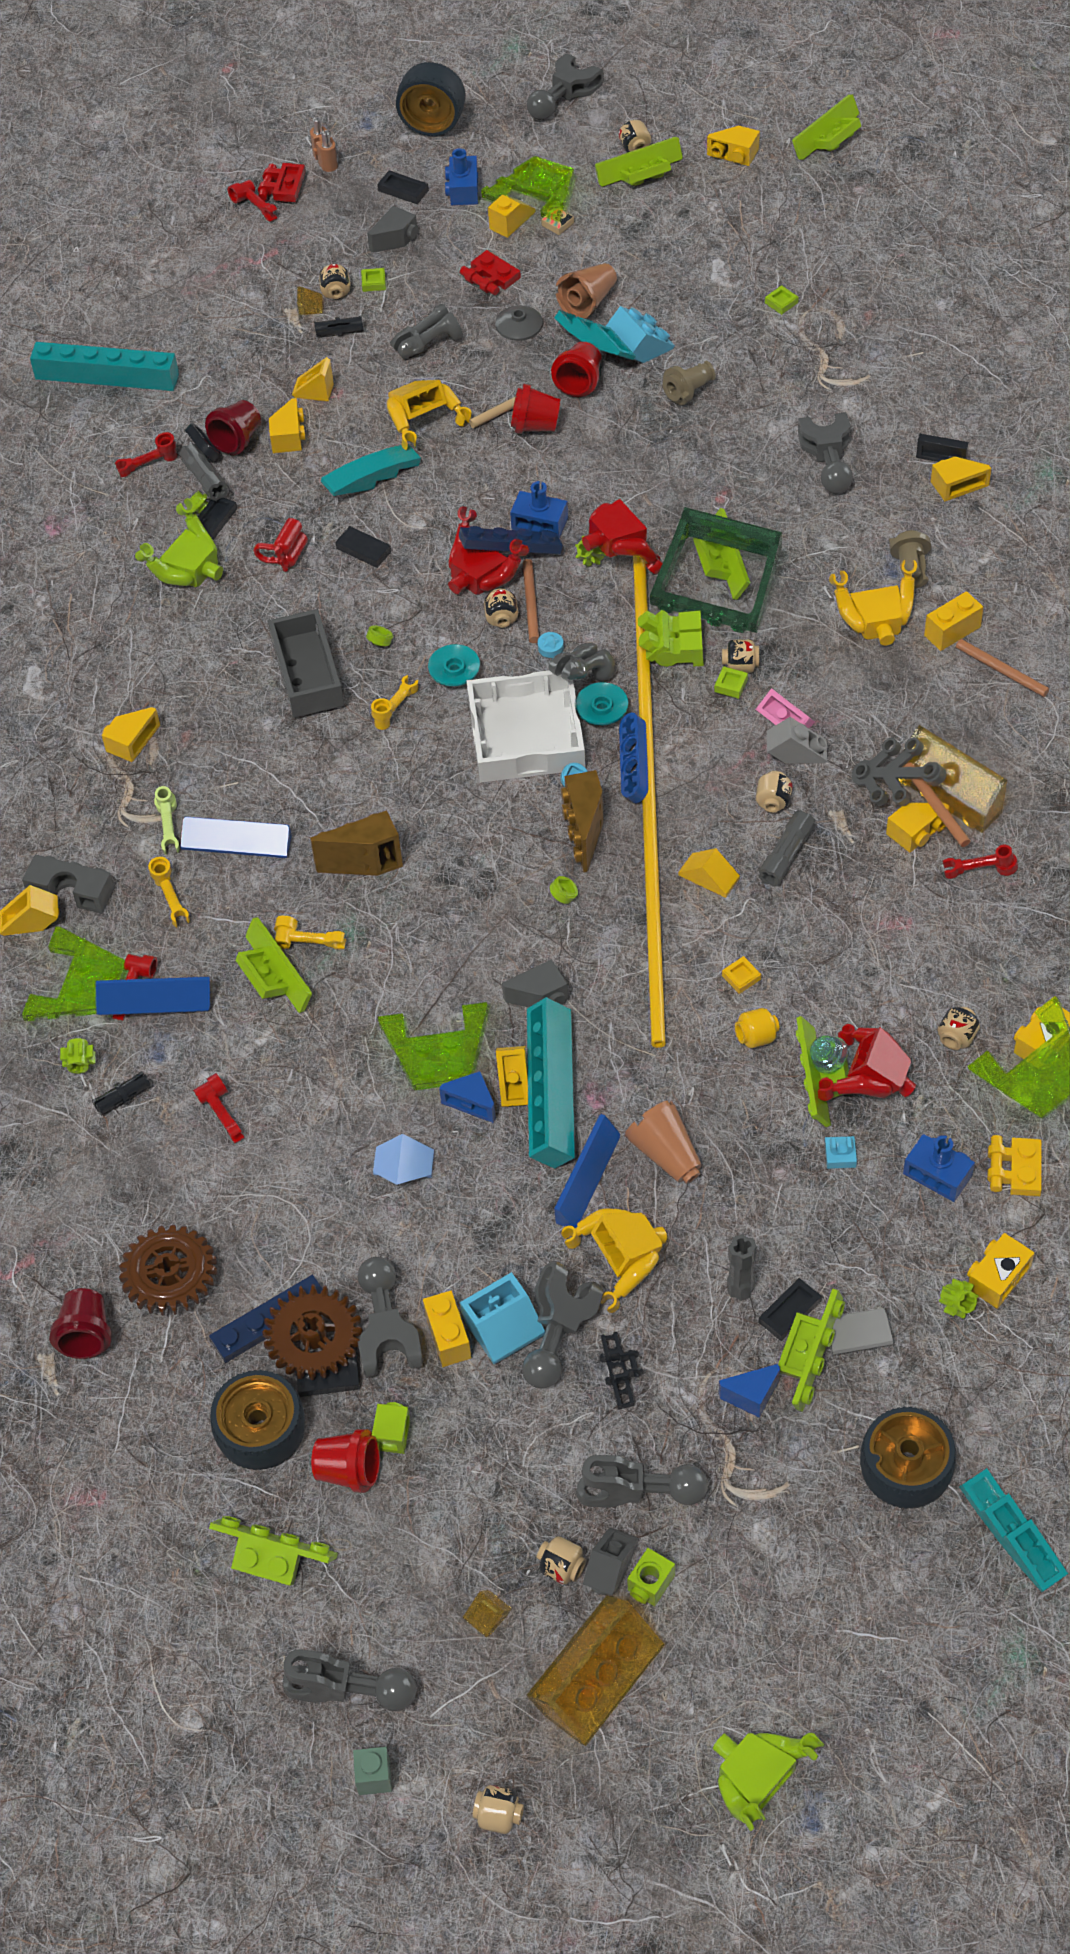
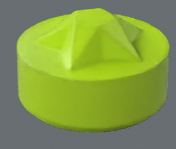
[366,625,393,646]
[550,876,578,904]

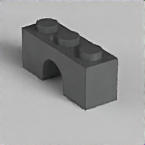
[22,854,115,914]

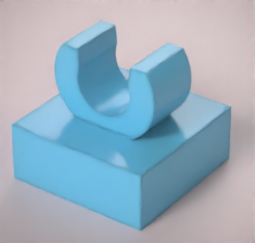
[825,1136,857,1169]

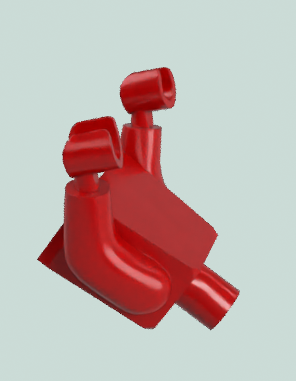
[582,499,665,574]
[448,506,529,595]
[818,1024,916,1101]

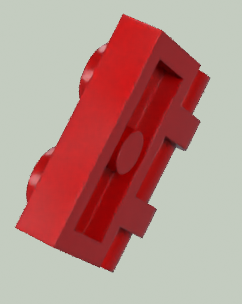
[258,163,306,202]
[459,250,521,295]

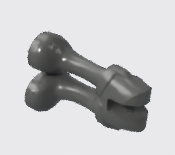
[390,304,463,359]
[548,642,615,681]

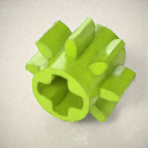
[575,535,606,567]
[60,1038,95,1074]
[939,1279,978,1318]

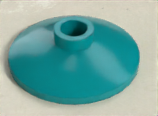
[428,644,480,686]
[576,682,628,725]

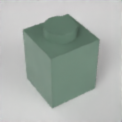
[353,1747,392,1795]

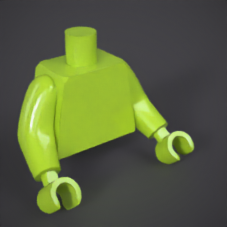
[135,498,223,587]
[713,1733,825,1831]

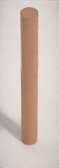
[523,559,539,643]
[956,639,1049,697]
[904,762,970,847]

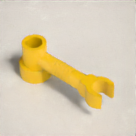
[371,675,419,730]
[148,857,190,927]
[274,915,346,949]

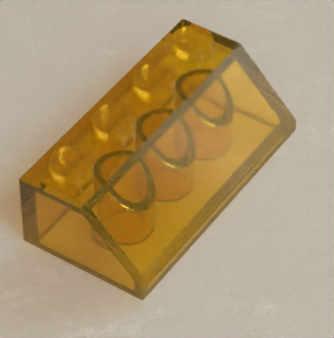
[899,725,1007,833]
[526,1595,665,1746]

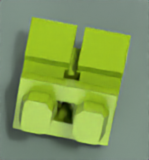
[638,610,704,667]

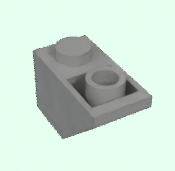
[767,717,827,764]

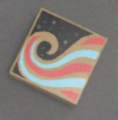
[541,207,574,235]

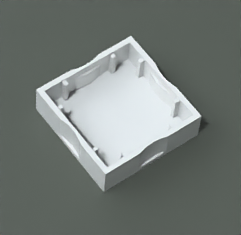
[466,670,585,783]

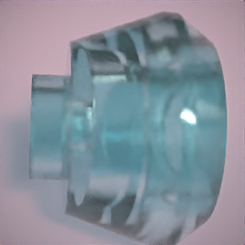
[810,1035,848,1073]

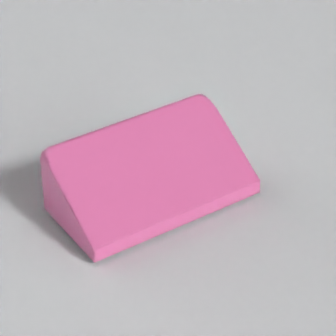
[755,688,815,728]

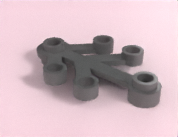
[852,737,946,806]

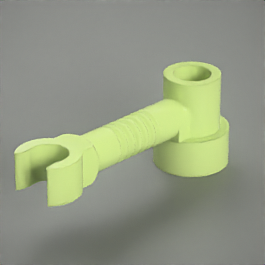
[154,786,180,855]

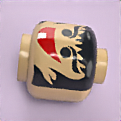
[619,120,651,153]
[319,264,351,299]
[484,588,518,628]
[722,639,759,673]
[756,771,792,812]
[937,1007,980,1050]
[537,1536,587,1584]
[473,1785,524,1834]

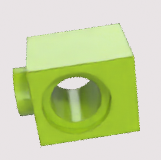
[372,1402,410,1454]
[627,1548,675,1606]

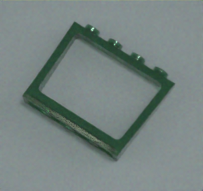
[650,507,782,633]

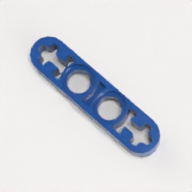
[619,712,648,803]

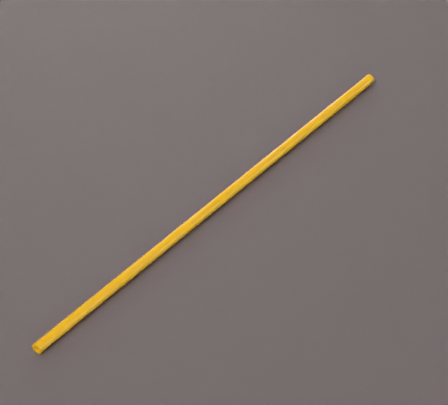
[633,556,666,1048]

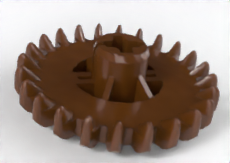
[119,1224,217,1316]
[262,1284,363,1380]

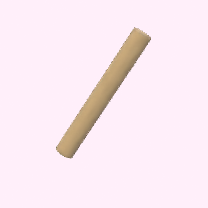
[469,397,515,429]

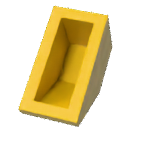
[488,195,536,238]
[931,457,991,502]
[101,707,160,762]
[0,885,59,936]

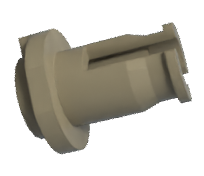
[663,360,715,405]
[889,530,931,588]

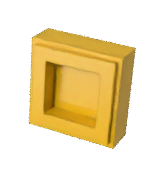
[722,956,761,994]

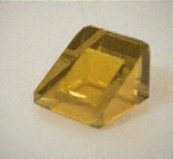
[297,286,323,315]
[462,1590,511,1638]

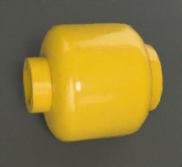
[735,1008,779,1048]

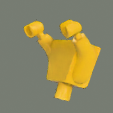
[386,380,472,450]
[829,560,917,646]
[561,1208,667,1313]

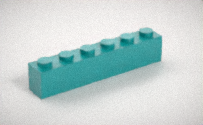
[30,342,179,391]
[527,997,575,1169]

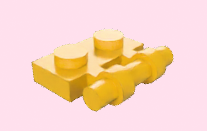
[987,1135,1041,1197]

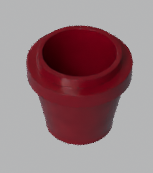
[205,400,261,455]
[49,1288,111,1359]

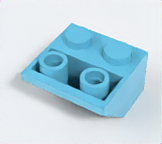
[606,306,675,363]
[460,1272,545,1364]

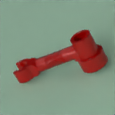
[227,180,277,222]
[115,432,178,477]
[942,844,1018,879]
[112,954,157,1021]
[193,1073,244,1143]

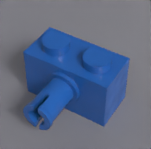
[445,148,478,206]
[510,481,568,538]
[903,1134,975,1202]

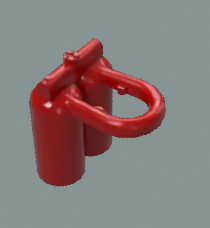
[253,518,308,572]

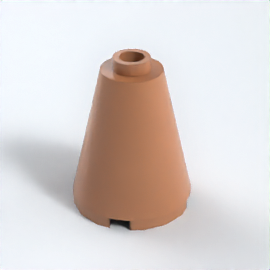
[556,263,617,318]
[625,1101,702,1184]

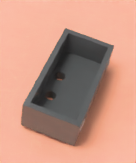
[268,609,344,718]

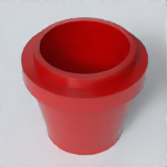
[551,342,601,397]
[511,384,561,434]
[311,1429,380,1493]

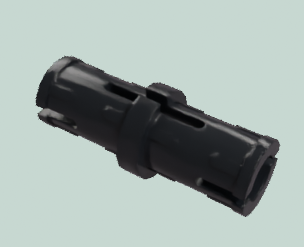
[314,316,363,337]
[92,1071,151,1116]

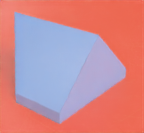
[373,1134,434,1185]

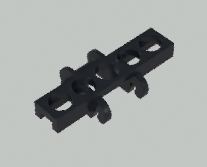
[599,1332,644,1410]

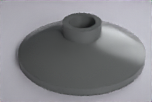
[495,305,543,341]

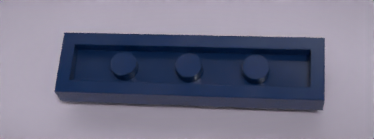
[459,526,563,554]
[209,1274,323,1363]

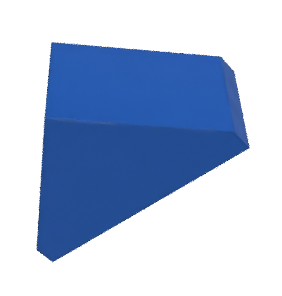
[439,1071,496,1123]
[718,1364,780,1418]

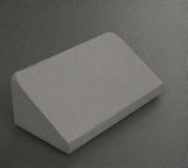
[830,1308,893,1355]

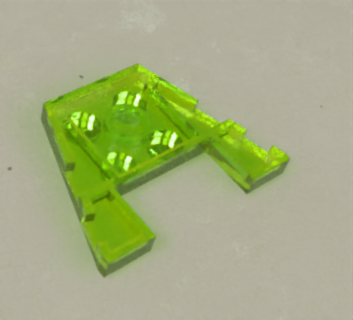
[481,156,574,222]
[22,926,127,1021]
[967,996,1070,1118]
[378,1002,488,1091]

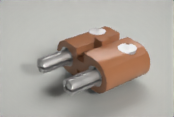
[310,117,338,172]

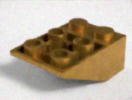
[561,770,603,873]
[310,810,403,876]

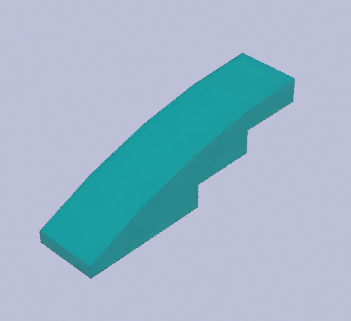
[554,310,636,360]
[321,444,421,496]
[959,1468,1068,1592]

